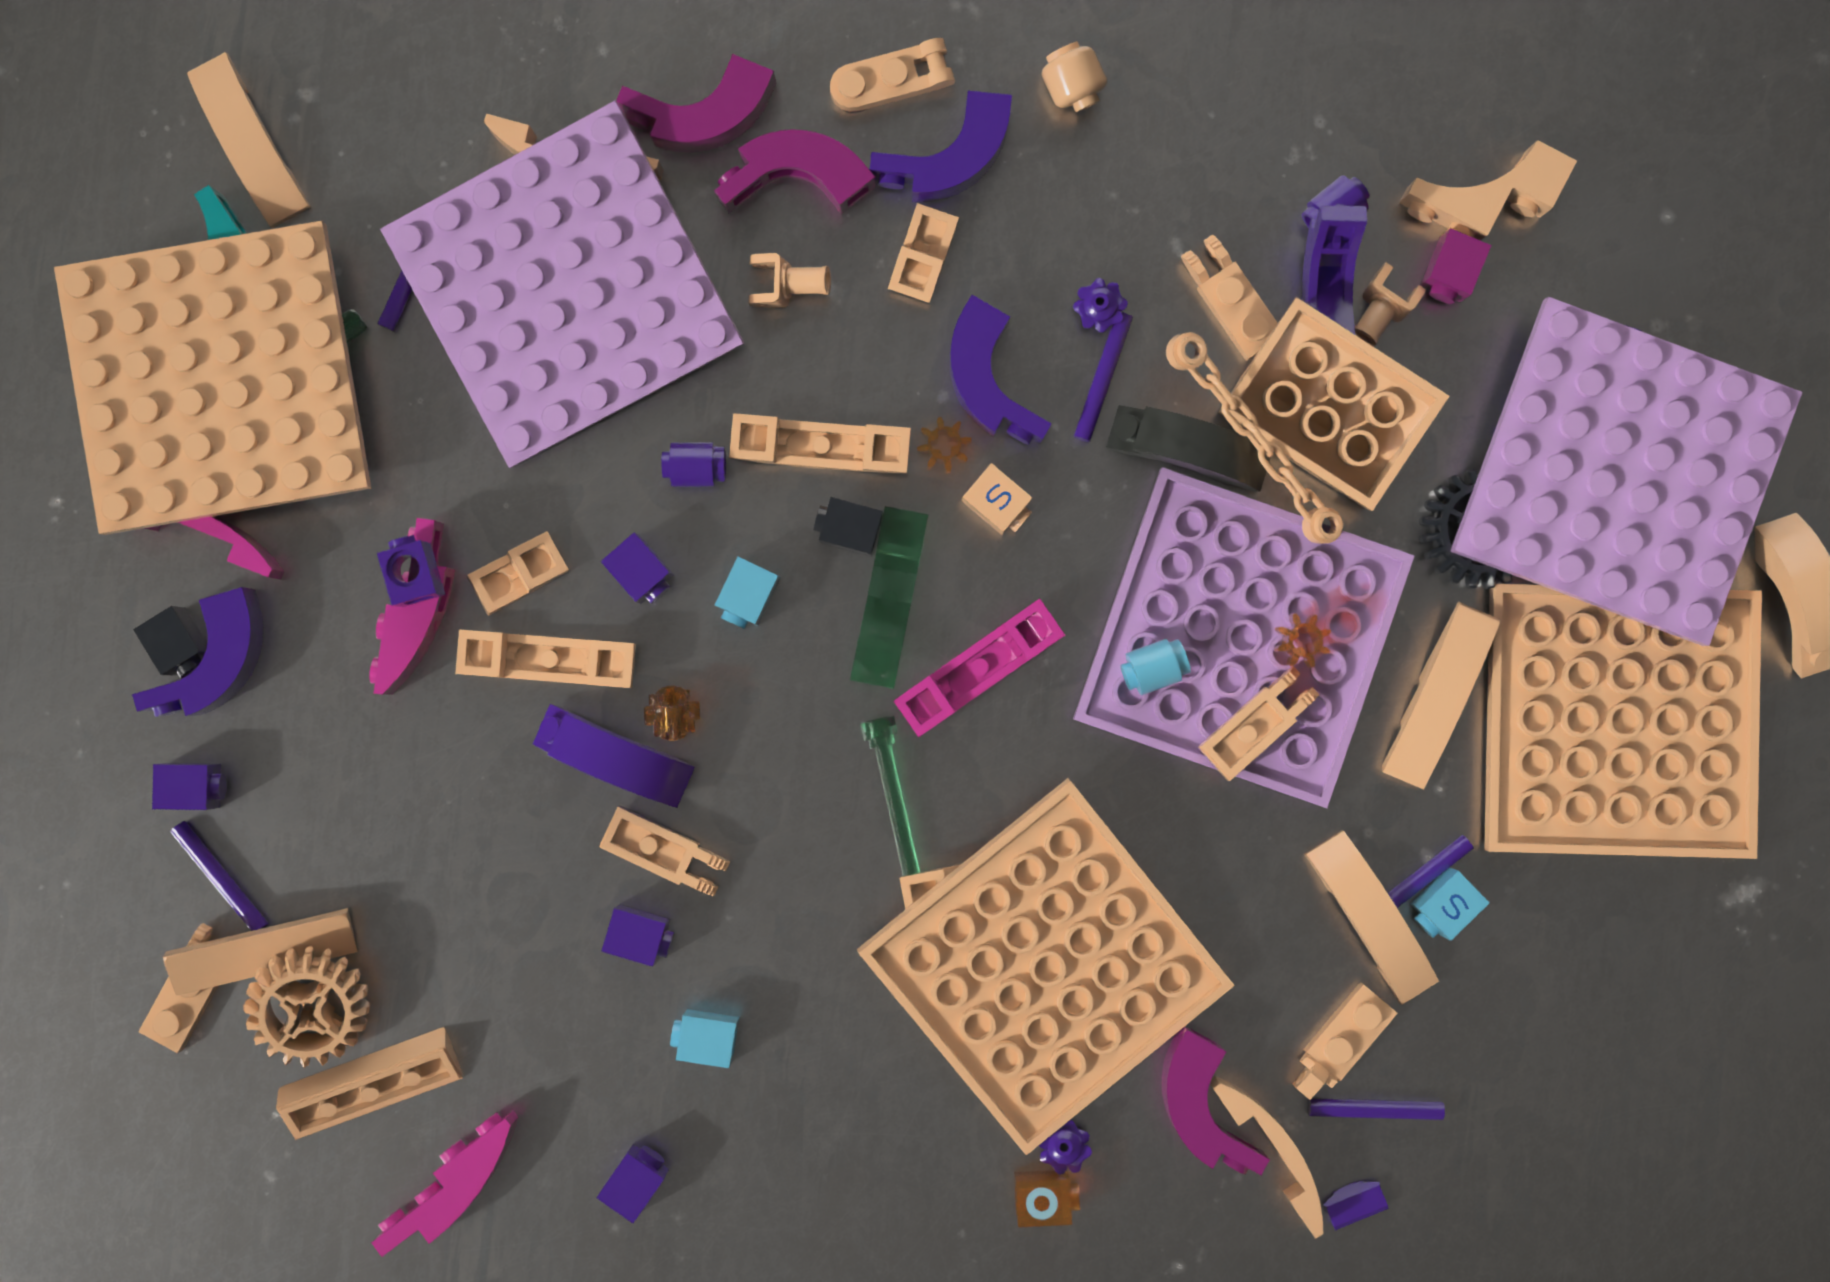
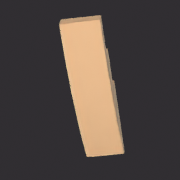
[1382,601,1501,790]

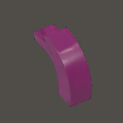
[616,54,776,153]
[714,129,876,214]
[1162,1026,1270,1175]

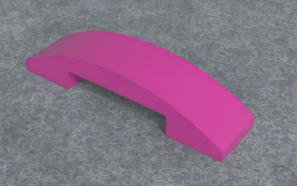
[144,516,284,580]
[894,598,1065,737]

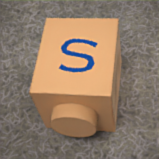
[962,463,1032,535]

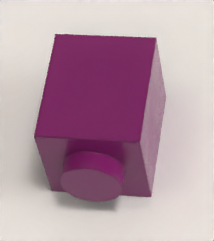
[1420,228,1492,304]

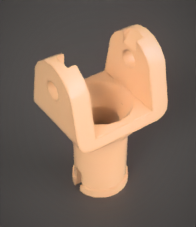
[748,253,831,308]
[1355,262,1426,347]

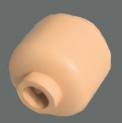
[1042,41,1107,113]

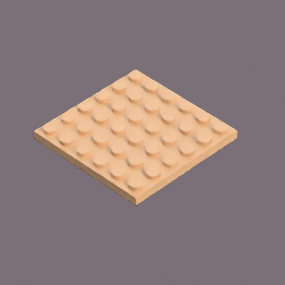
[54,221,372,535]
[1484,584,1762,859]
[857,778,1235,1155]

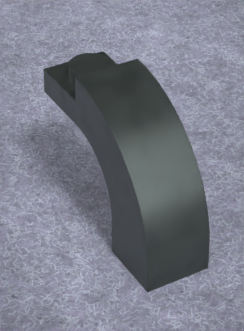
[1106,405,1271,492]

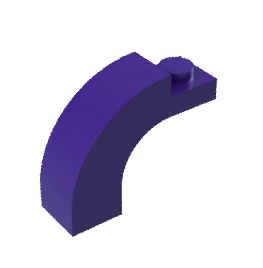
[869,90,1012,202]
[1301,204,1368,335]
[950,295,1052,445]
[132,587,264,717]
[533,704,695,808]

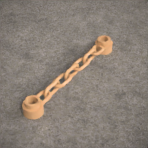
[1166,332,1343,544]

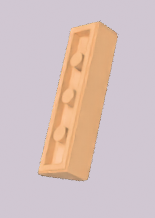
[163,908,358,996]
[276,1027,463,1140]

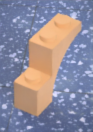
[1399,140,1577,241]

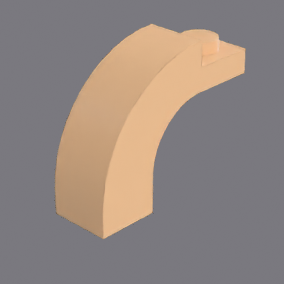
[1754,513,1830,679]

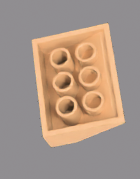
[1218,297,1449,511]

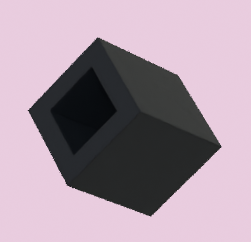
[813,497,883,557]
[133,606,208,678]

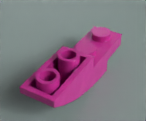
[369,518,455,695]
[371,1110,518,1257]

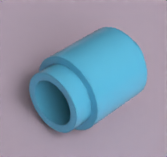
[1120,639,1191,696]

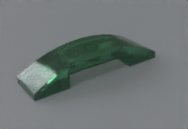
[850,506,929,689]

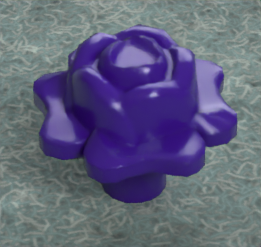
[1073,278,1128,333]
[1039,1120,1092,1175]

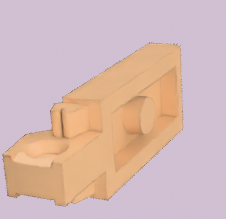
[1292,982,1398,1100]

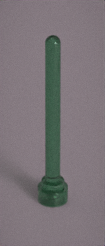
[860,716,920,876]

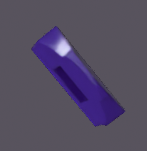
[1323,1181,1389,1230]

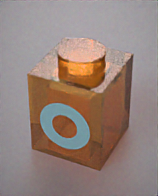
[1014,1170,1080,1227]

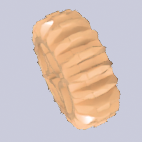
[243,945,370,1068]

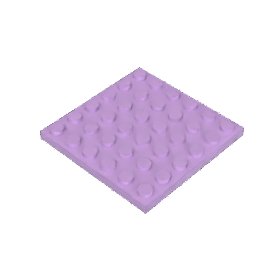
[380,101,745,468]
[1450,297,1802,646]
[1073,467,1414,808]

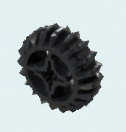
[1419,469,1512,589]

